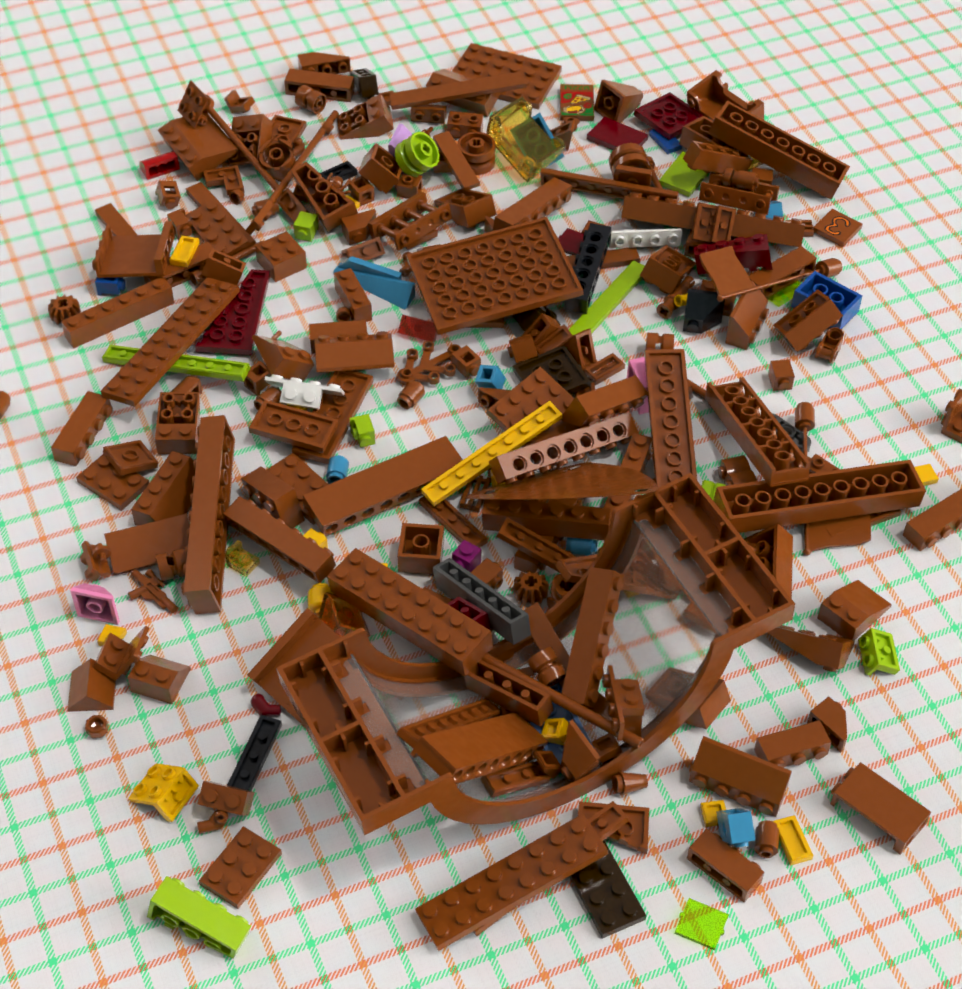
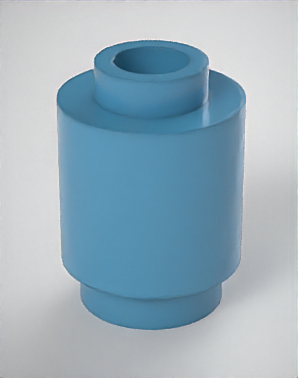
[326,455,349,484]
[566,537,598,556]

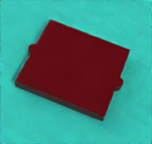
[558,228,584,255]

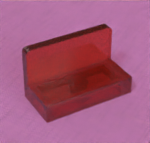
[398,314,437,342]

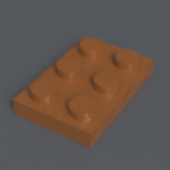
[76,454,149,511]
[199,826,282,909]

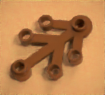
[397,341,461,386]

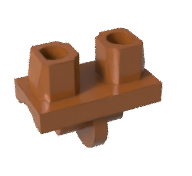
[80,541,111,581]

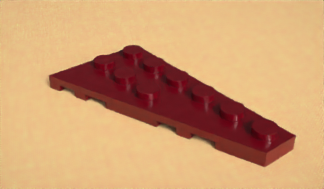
[195,269,270,355]

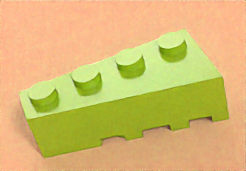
[147,876,251,959]

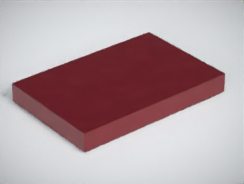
[587,116,648,150]

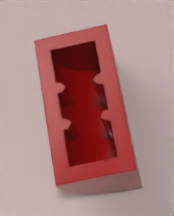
[139,151,180,180]

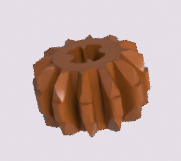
[48,294,81,324]
[513,570,549,605]

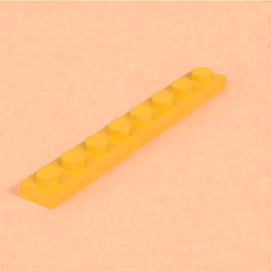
[421,401,563,507]

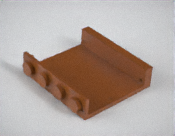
[92,221,175,278]
[247,607,340,728]

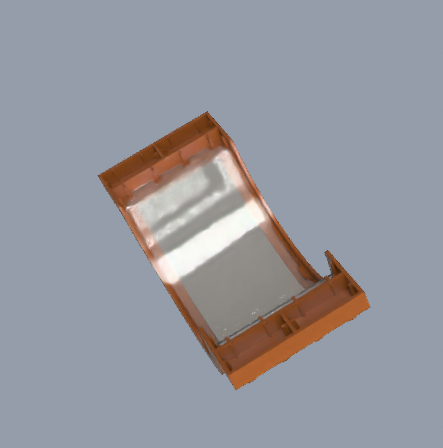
[276,473,795,835]

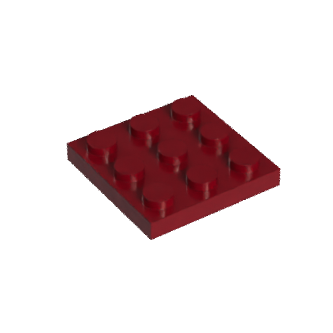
[634,92,704,140]

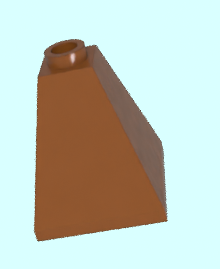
[594,80,643,123]

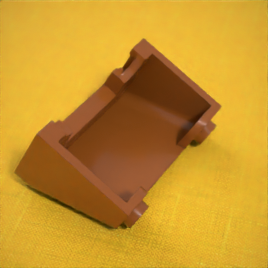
[687,70,764,121]

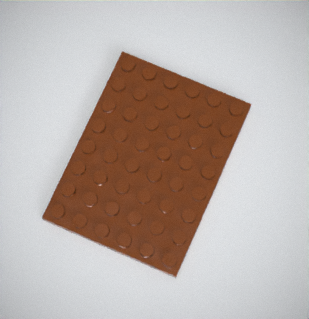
[406,217,583,335]

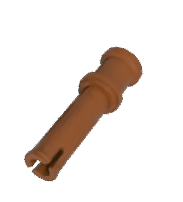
[656,276,695,319]

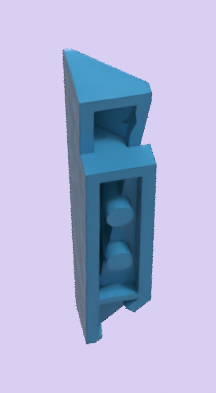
[333,256,415,310]

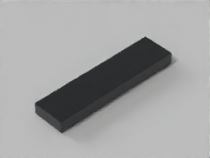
[227,715,282,791]

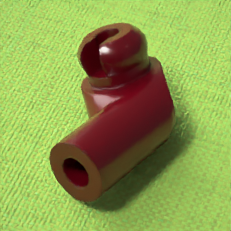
[251,693,281,716]

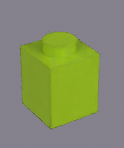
[293,211,319,242]

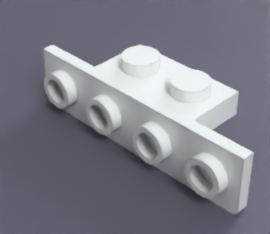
[609,228,682,248]
[264,374,345,410]

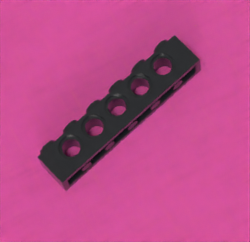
[562,223,612,314]

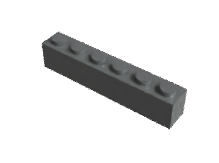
[433,558,531,645]

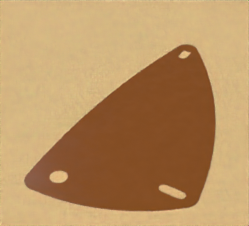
[464,462,658,500]

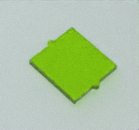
[674,898,729,951]

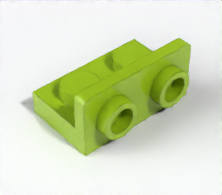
[858,628,900,676]

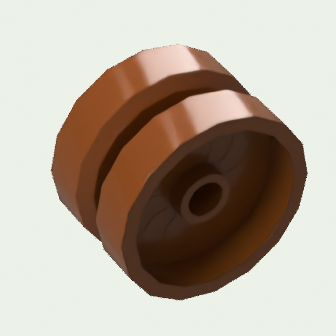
[457,132,496,175]
[608,143,651,180]

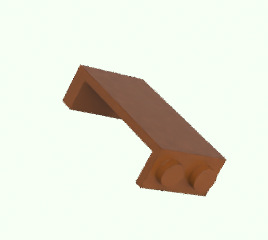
[830,762,931,855]

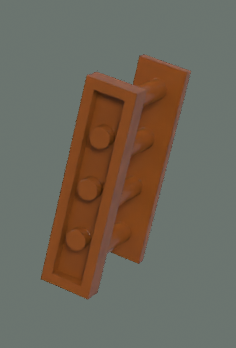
[698,172,780,215]
[368,192,452,251]

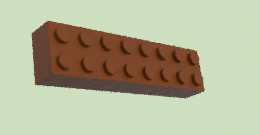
[708,101,850,199]
[327,548,493,677]

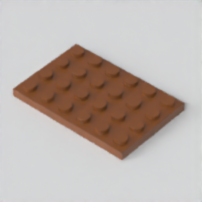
[452,43,562,109]

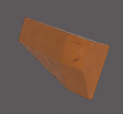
[767,625,855,672]

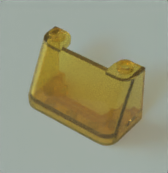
[486,97,566,182]

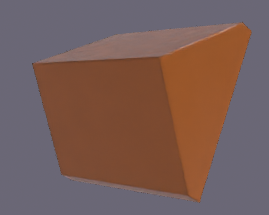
[68,658,116,712]

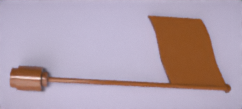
[699,246,842,302]
[795,402,871,556]

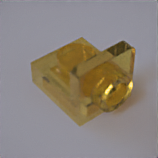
[225,540,260,577]

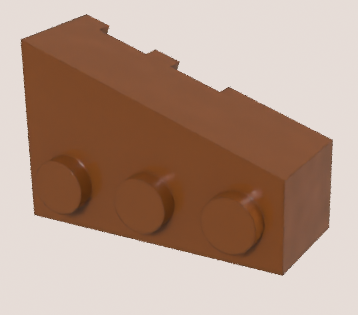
[241,467,305,529]

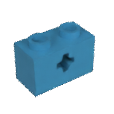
[716,808,755,847]

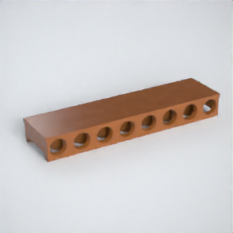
[705,377,810,487]
[303,436,463,536]
[410,712,549,784]

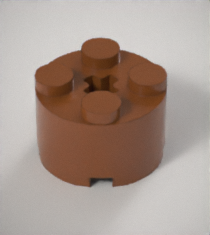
[259,139,297,182]

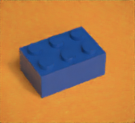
[791,271,863,329]

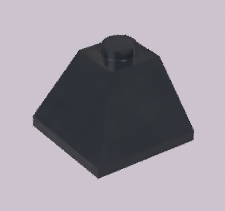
[683,289,725,334]

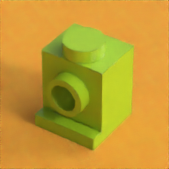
[349,414,375,447]

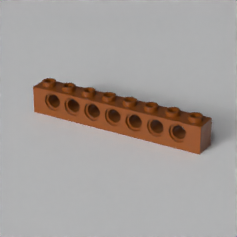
[488,412,639,485]

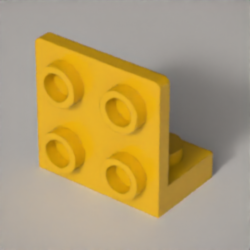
[128,763,199,822]

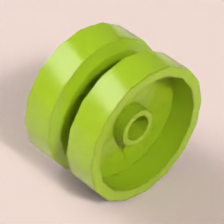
[395,131,440,177]

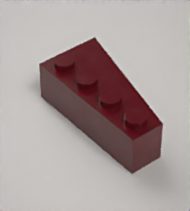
[694,234,773,275]

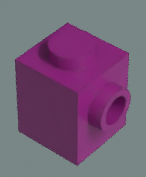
[452,540,482,572]

